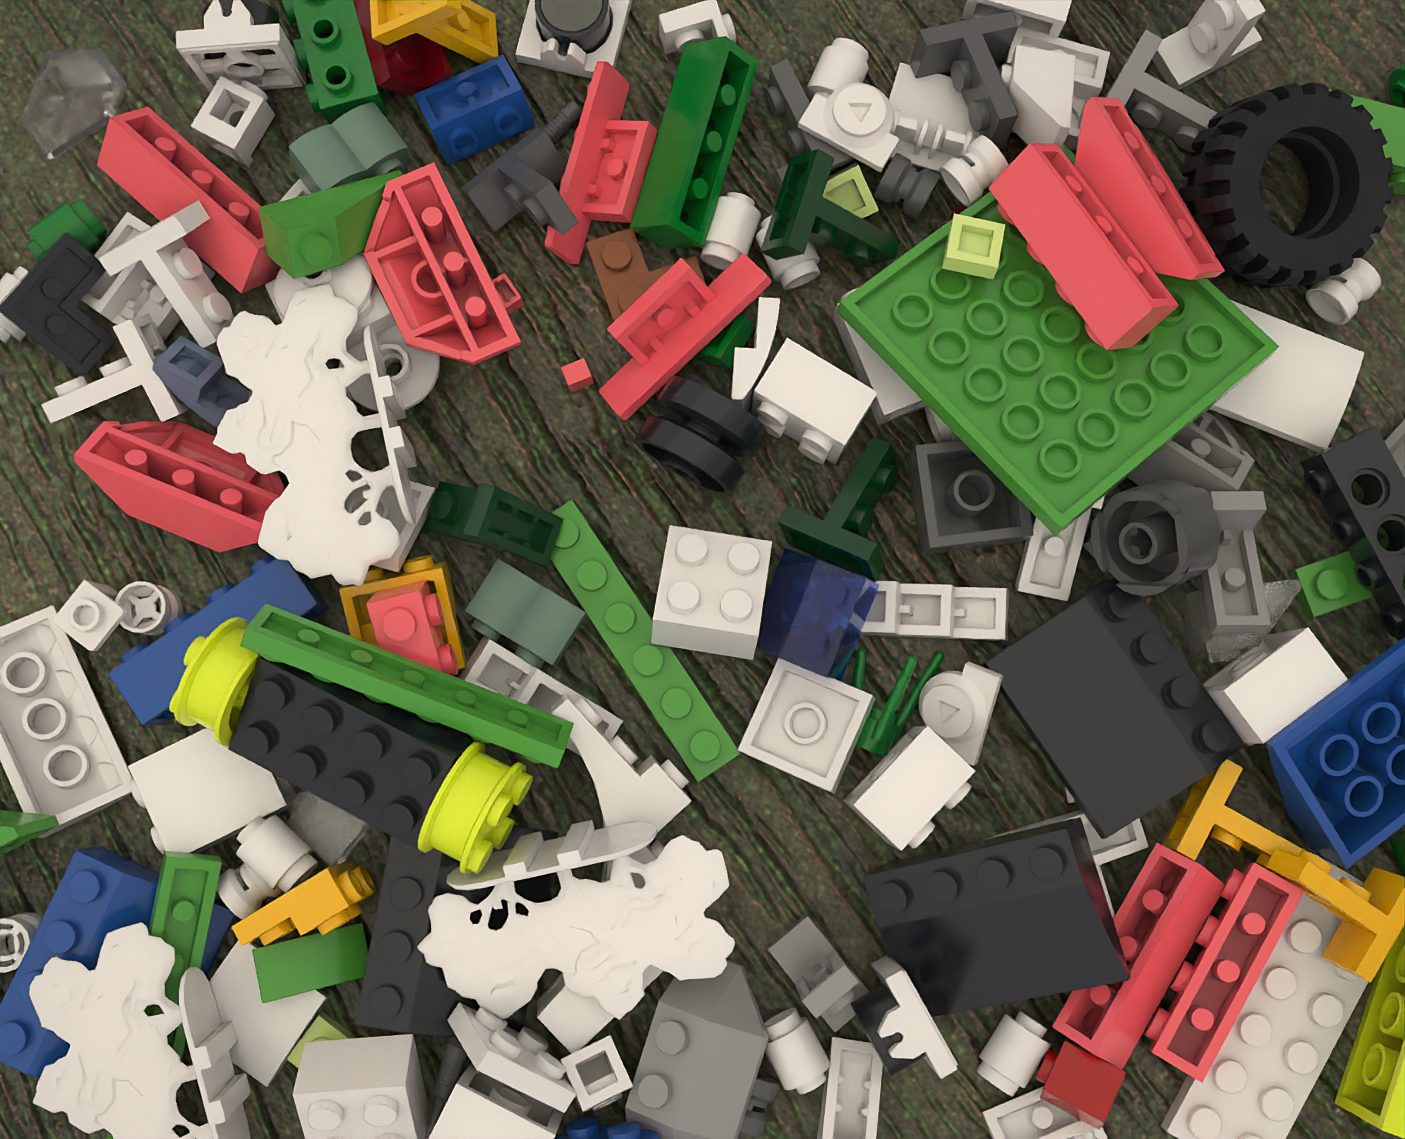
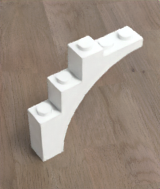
[536,693,691,1054]

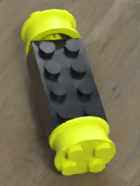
[169,617,533,875]

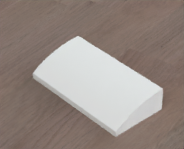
[1209,299,1364,452]
[0,605,133,838]

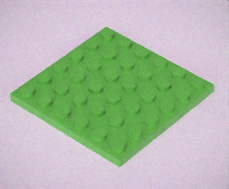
[837,145,1280,537]

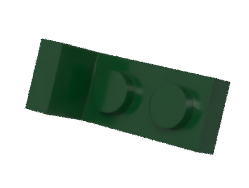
[760,149,901,267]
[778,437,899,583]
[423,481,564,567]

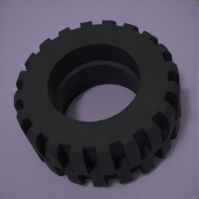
[1179,82,1394,288]

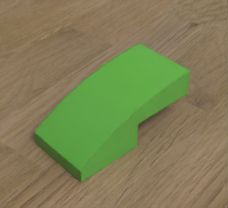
[252,923,369,1003]

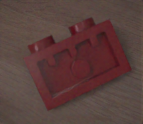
[353,0,452,96]

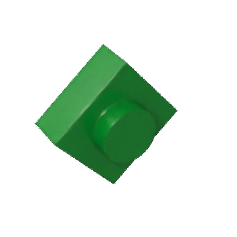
[693,315,755,369]

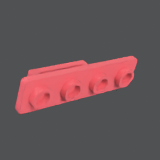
[545,61,658,264]
[599,254,771,420]

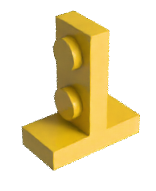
[370,0,498,64]
[1161,759,1304,874]
[1265,849,1405,983]

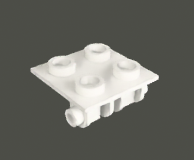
[889,62,980,174]

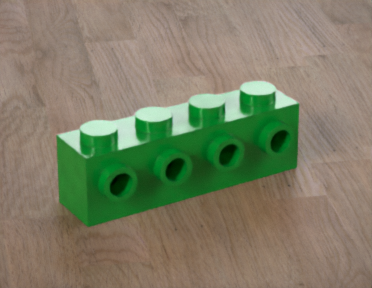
[282,0,389,124]
[630,36,759,249]

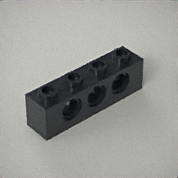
[1300,426,1405,641]

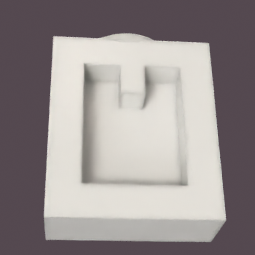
[659,0,736,55]
[51,579,127,651]

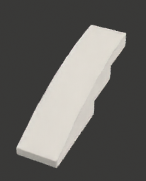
[794,579,1009,641]
[817,1037,883,1139]

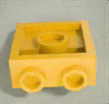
[339,555,467,669]
[231,860,377,946]

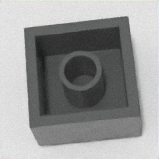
[907,440,1034,556]

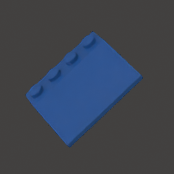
[1266,637,1405,869]
[0,846,236,1078]

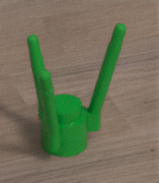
[852,648,944,756]

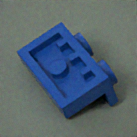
[414,55,535,165]

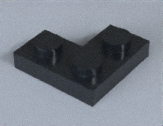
[0,232,116,376]

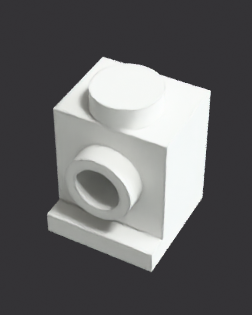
[191,76,275,168]
[561,1035,633,1112]

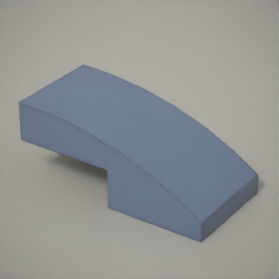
[152,336,250,428]

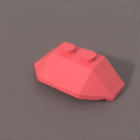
[1074,97,1225,280]
[363,162,521,365]
[74,421,285,553]

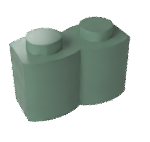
[288,102,409,193]
[465,559,588,669]

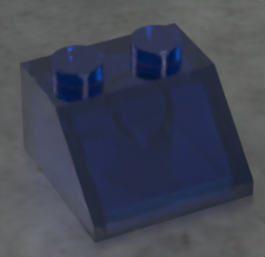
[756,548,879,681]

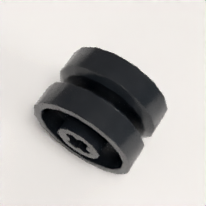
[634,376,767,497]

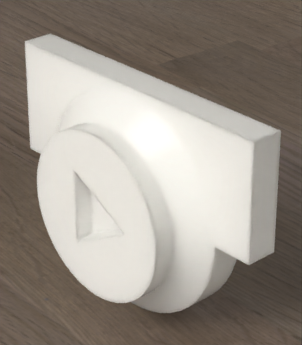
[798,83,900,173]
[919,662,1003,766]

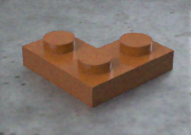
[586,227,706,322]

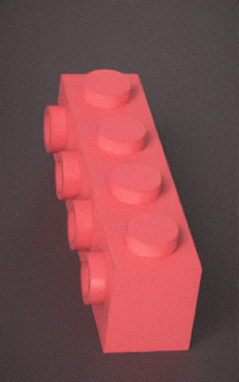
[97,106,280,294]
[988,143,1179,350]
[366,580,458,676]
[1052,843,1225,1070]
[1144,862,1305,1083]

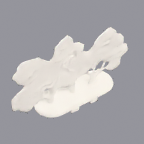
[213,284,417,586]
[417,820,735,1020]
[29,922,251,1139]

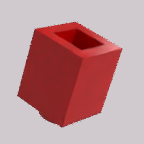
[1035,1041,1126,1130]

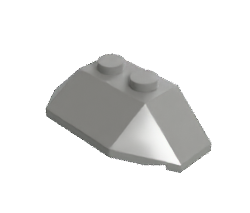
[1127,411,1255,493]
[625,959,769,1139]

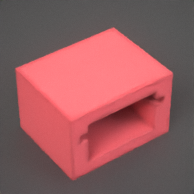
[492,273,524,315]
[561,358,594,393]

